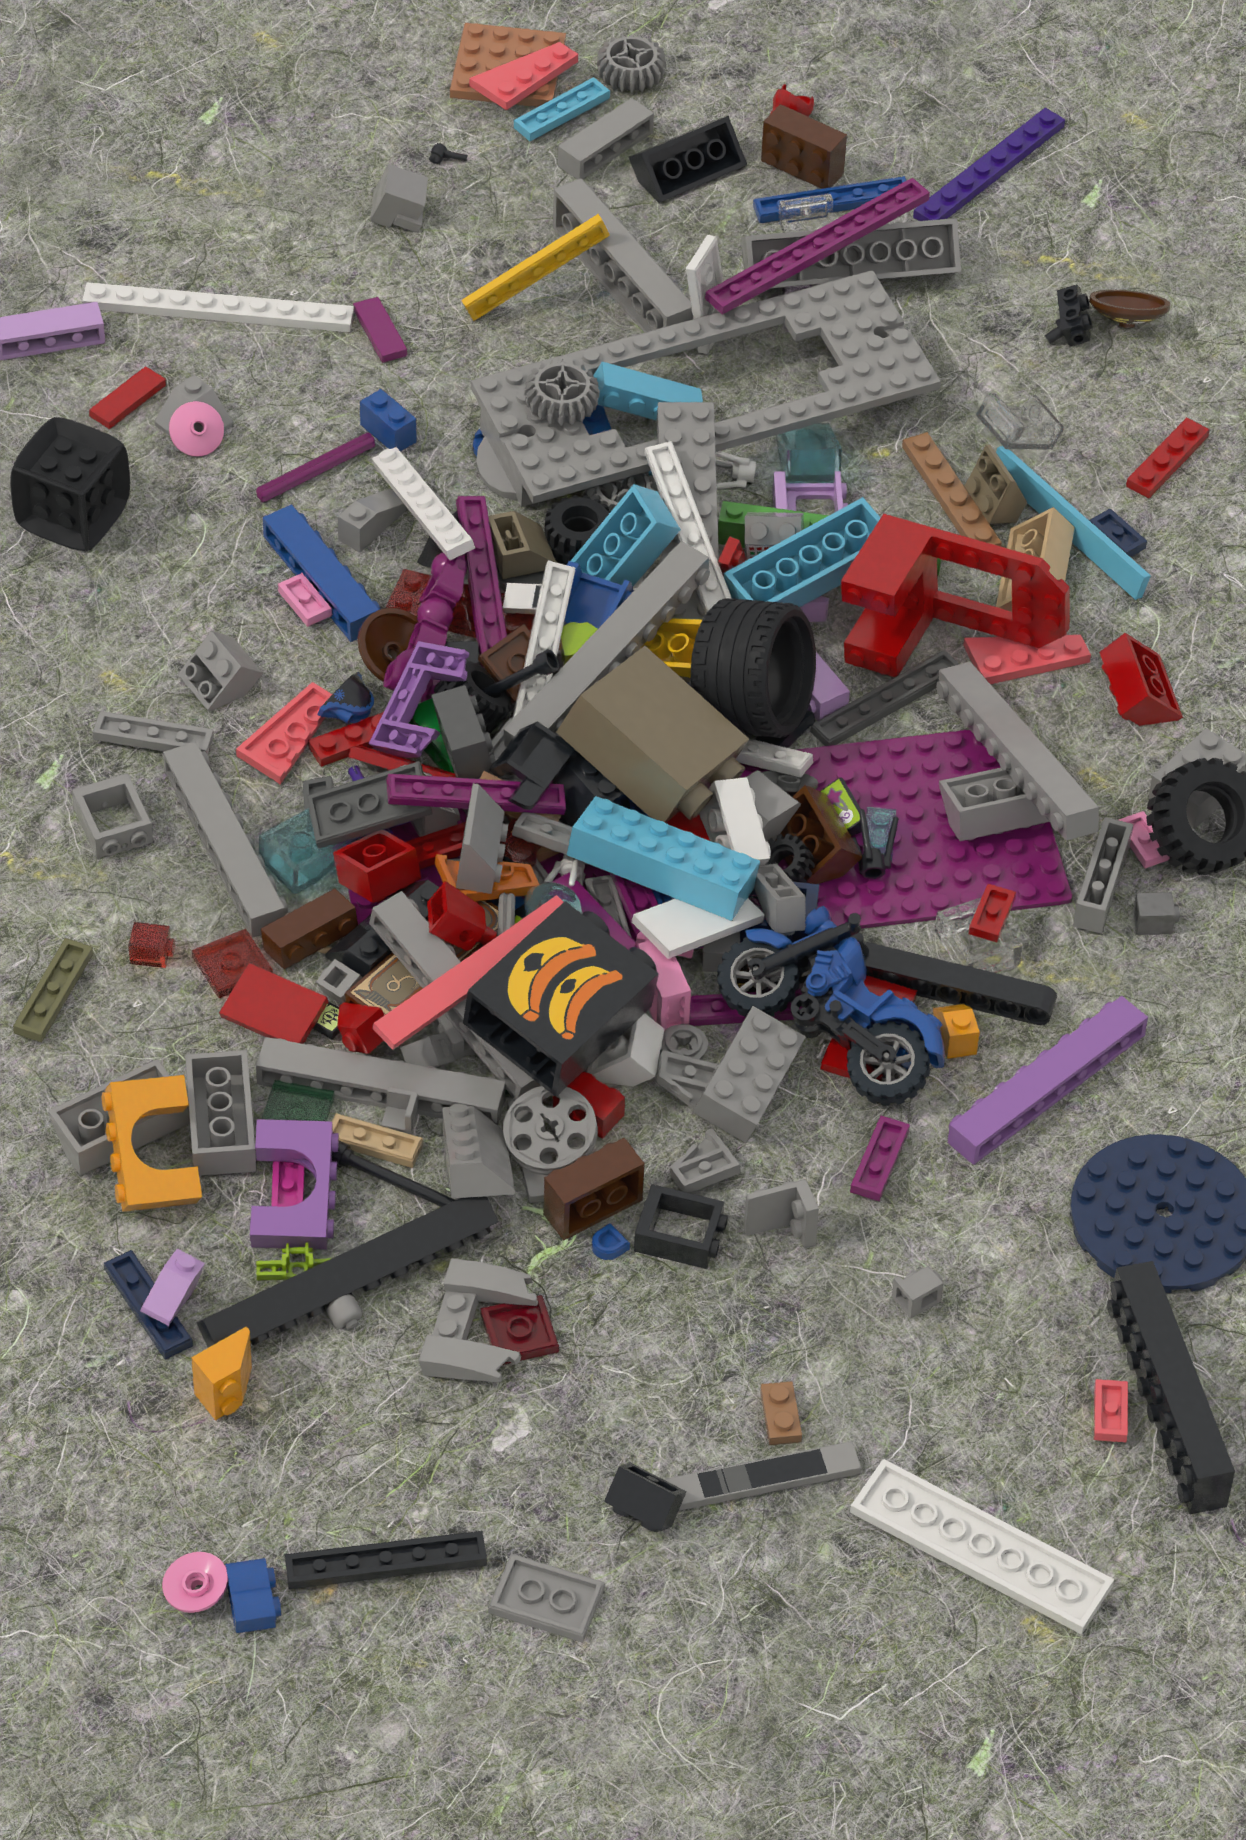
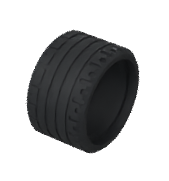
[691,598,816,738]

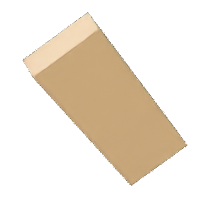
[332,1113,423,1168]

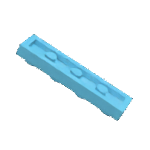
[514,77,610,141]

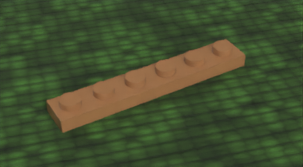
[902,432,1002,547]

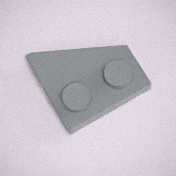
[670,1128,740,1193]

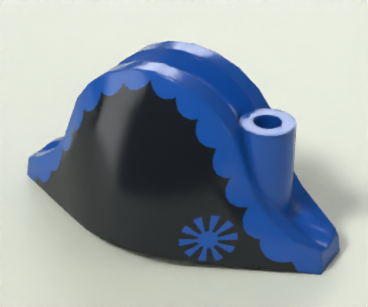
[317,672,374,724]

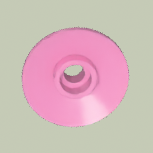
[169,401,224,457]
[162,1552,228,1613]

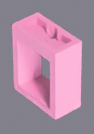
[637,940,691,1031]

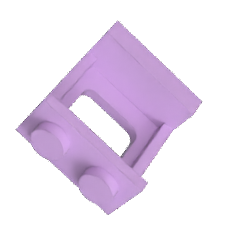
[772,471,848,512]

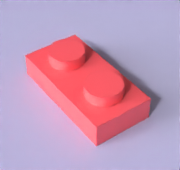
[1094,1379,1128,1443]

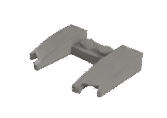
[418,1258,538,1382]

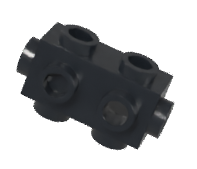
[1044,284,1093,347]

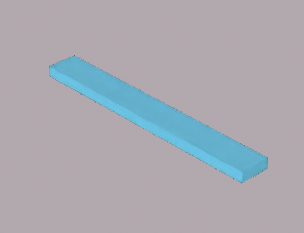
[996,445,1151,600]

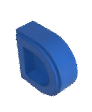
[592,1223,630,1260]

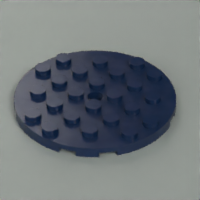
[1070,1134,1246,1294]

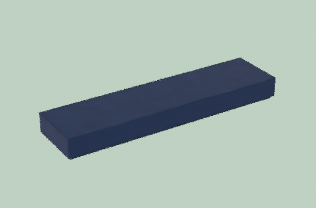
[104,1250,193,1360]

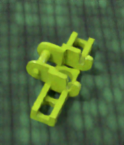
[256,1242,332,1281]

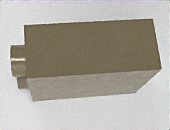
[556,646,749,823]

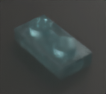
[863,807,896,862]

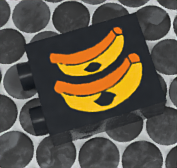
[463,901,659,1097]

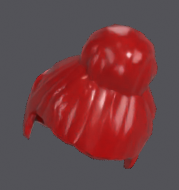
[770,84,815,117]

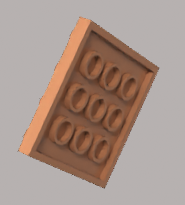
[450,23,566,107]

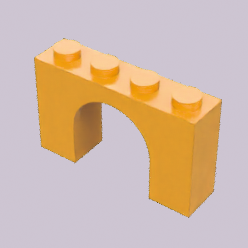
[102,1075,202,1212]

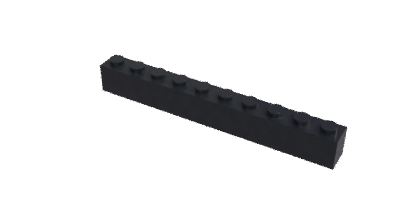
[196,1196,499,1348]

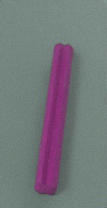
[256,432,375,502]

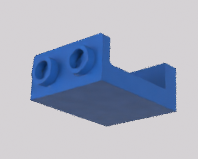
[563,561,634,629]

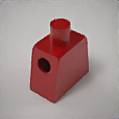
[427,881,497,951]

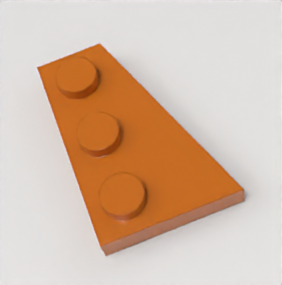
[435,854,540,902]

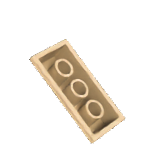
[996,507,1075,611]

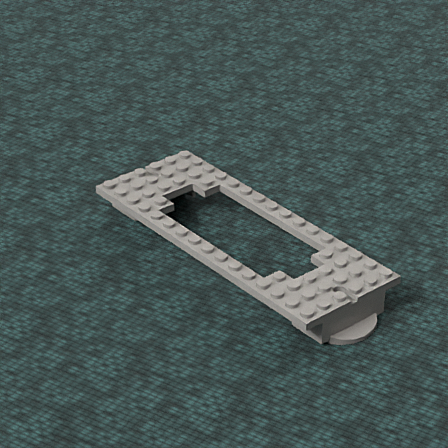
[471,270,941,507]

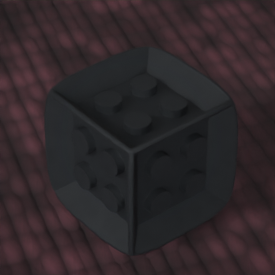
[10,417,130,551]

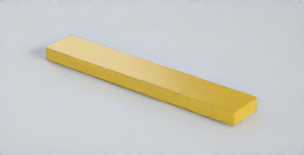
[461,214,610,321]

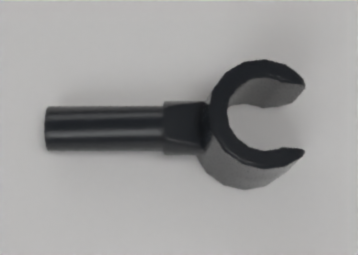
[429,143,468,164]

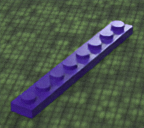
[913,107,1065,221]

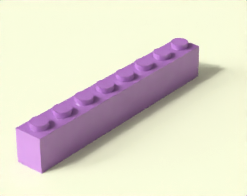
[947,996,1148,1165]

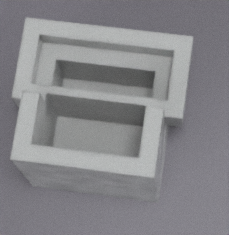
[370,164,428,233]

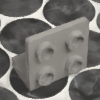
[744,1179,819,1248]

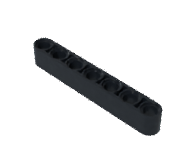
[864,942,1057,1025]

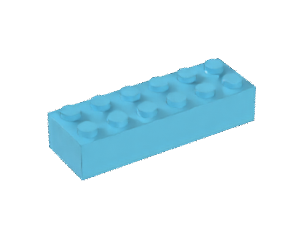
[724,497,881,608]
[567,796,760,921]

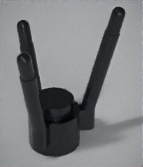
[852,809,899,879]

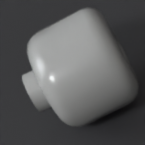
[326,1294,363,1330]

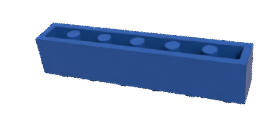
[263,504,381,642]

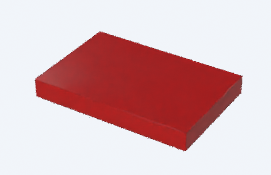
[219,963,329,1044]

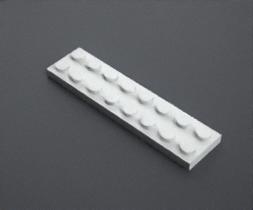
[850,1459,1114,1635]

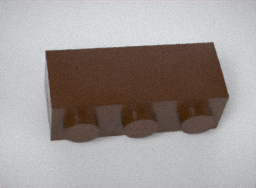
[261,888,358,969]

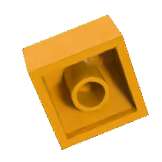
[191,1327,252,1420]

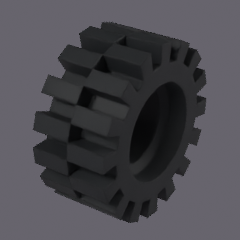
[765,834,815,883]

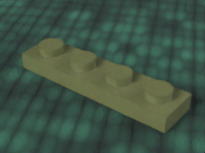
[13,938,93,1043]

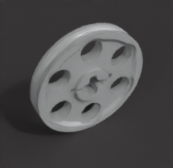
[503,1086,598,1175]

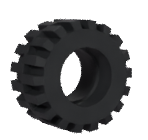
[544,495,611,565]
[434,660,513,734]

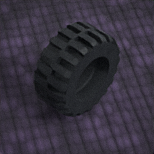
[1146,758,1246,875]

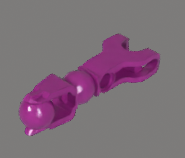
[383,552,467,703]

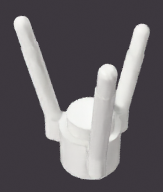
[715,451,756,490]
[538,854,586,894]

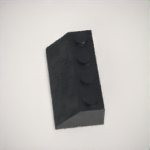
[628,116,747,203]
[325,880,439,978]

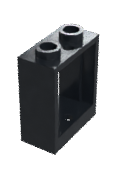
[634,1184,728,1269]

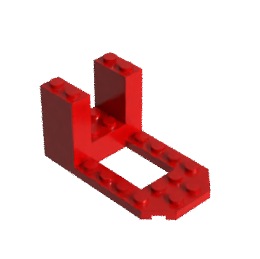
[841,513,1070,677]

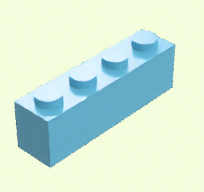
[593,361,703,421]

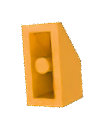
[933,1004,980,1059]

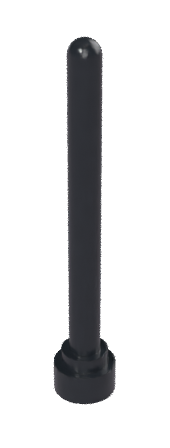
[482,649,559,697]
[332,1140,455,1207]

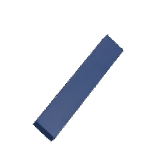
[753,176,907,223]

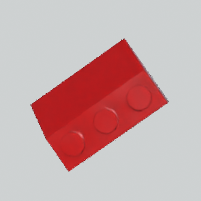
[1099,633,1183,726]

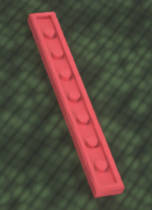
[373,895,563,1050]

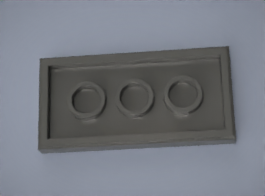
[306,761,433,849]

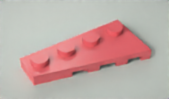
[469,42,578,110]
[963,635,1091,684]
[236,682,332,785]

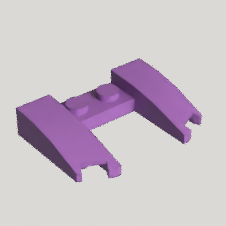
[369,641,469,758]

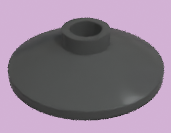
[762,770,818,797]

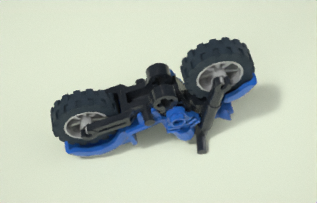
[717,906,945,1106]

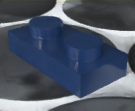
[1089,508,1147,557]

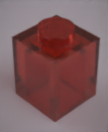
[128,922,175,968]

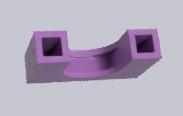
[250,1119,339,1250]

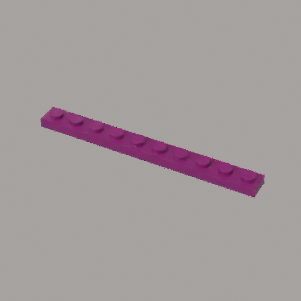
[705,177,930,315]

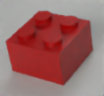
[333,829,421,903]

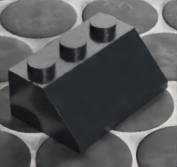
[552,751,630,827]

